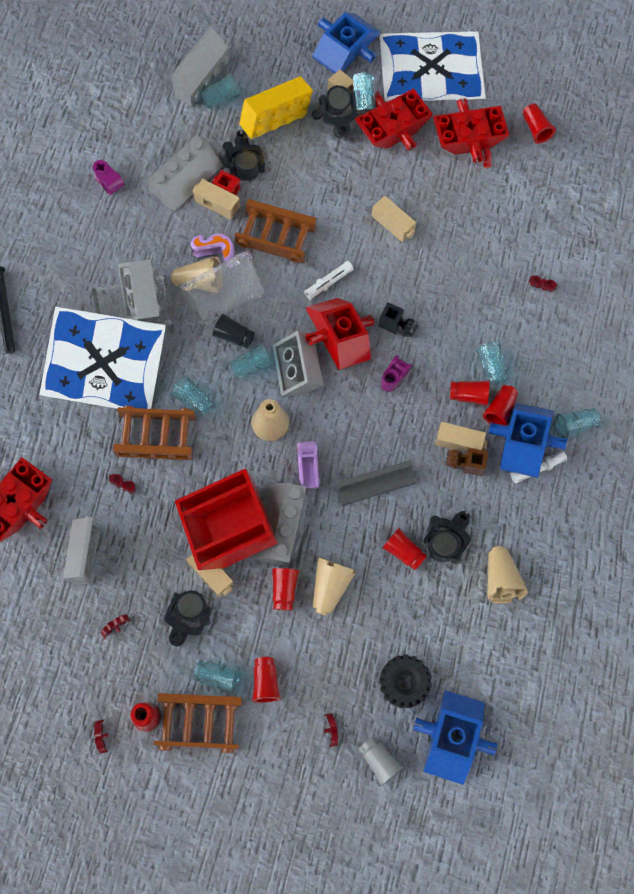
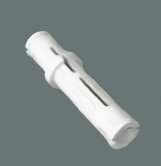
[304,261,354,300]
[510,450,567,484]

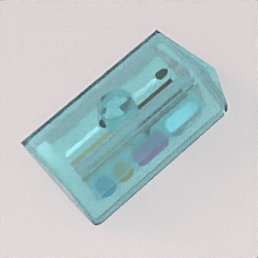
[353,72,375,111]

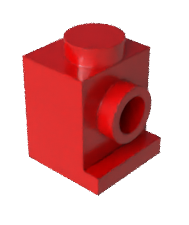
[212,170,241,195]

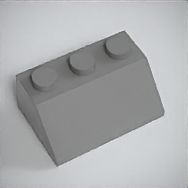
[118,259,161,320]
[272,330,324,397]
[61,517,100,585]

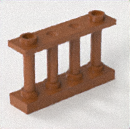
[235,199,317,263]
[113,405,196,461]
[154,693,242,753]

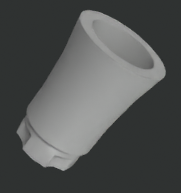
[359,736,404,786]

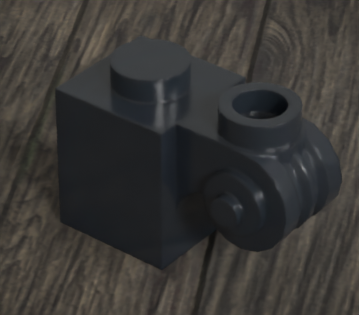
[378,302,419,337]

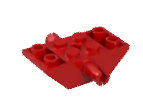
[355,89,433,151]
[433,98,509,163]
[306,298,374,370]
[0,457,53,542]

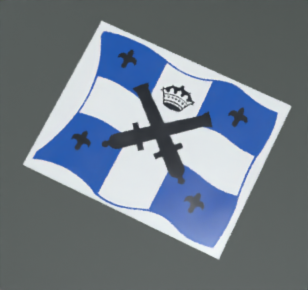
[380,31,486,102]
[39,307,166,409]

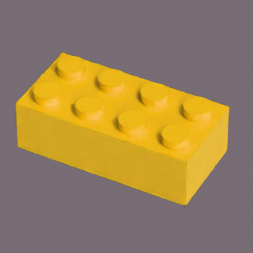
[239,76,313,139]

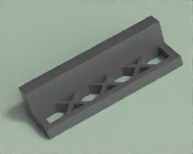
[336,460,416,506]

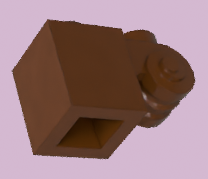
[446,448,488,476]

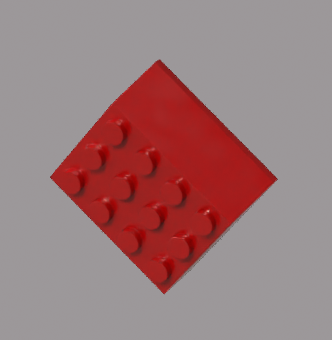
[174,468,278,570]

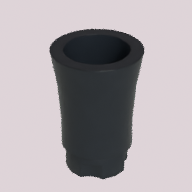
[212,313,255,349]

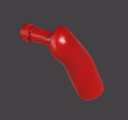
[483,148,492,169]

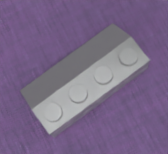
[171,27,230,107]
[147,135,224,212]
[251,483,306,567]

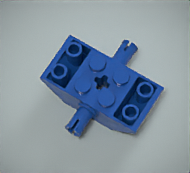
[312,12,381,74]
[489,403,568,478]
[413,690,497,785]

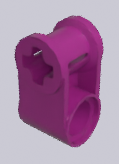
[93,160,125,195]
[381,355,413,392]

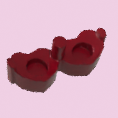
[529,275,557,292]
[108,474,136,494]
[100,614,131,639]
[324,713,338,747]
[94,719,109,754]

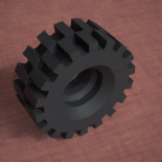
[379,654,432,708]

